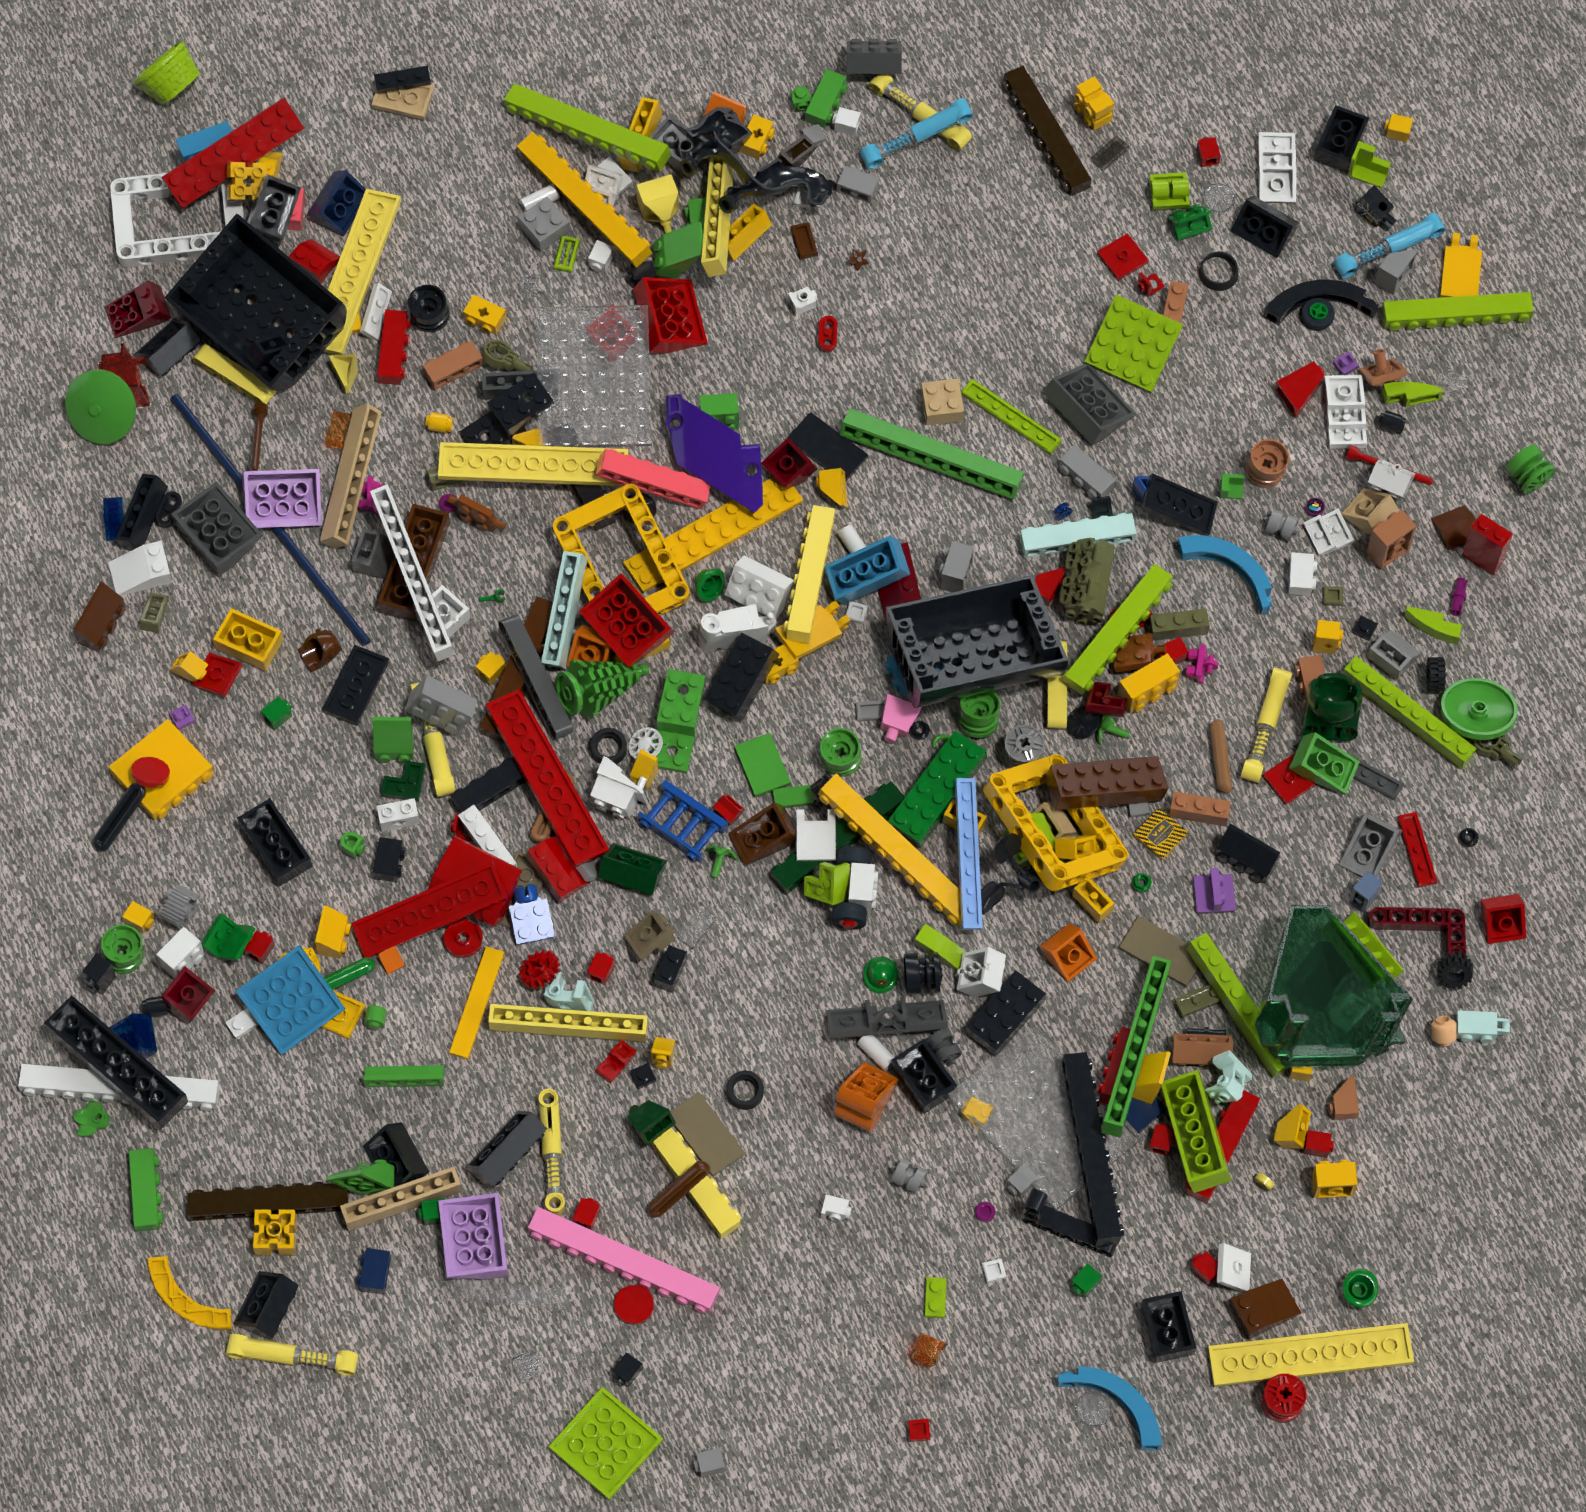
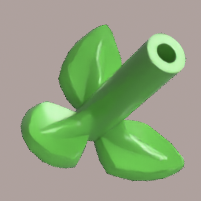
[1097,715,1129,745]
[705,845,738,878]

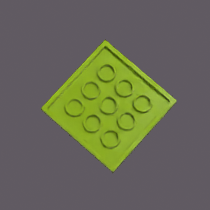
[1084,294,1184,392]
[548,1387,663,1501]

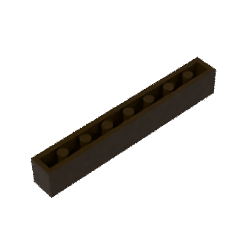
[1002,65,1092,196]
[187,1182,349,1221]

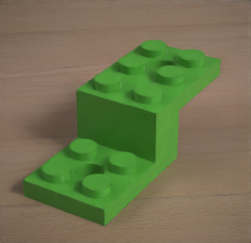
[652,669,706,774]

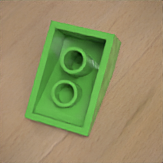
[653,222,703,279]
[372,717,415,763]
[1289,732,1360,795]
[327,1160,394,1195]

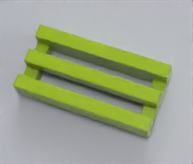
[554,236,580,273]

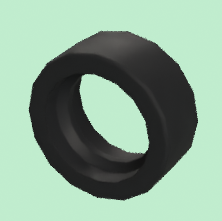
[590,728,627,765]
[726,1070,764,1110]

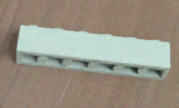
[1020,513,1137,558]
[541,551,587,669]

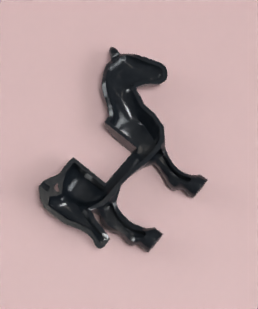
[680,107,837,214]

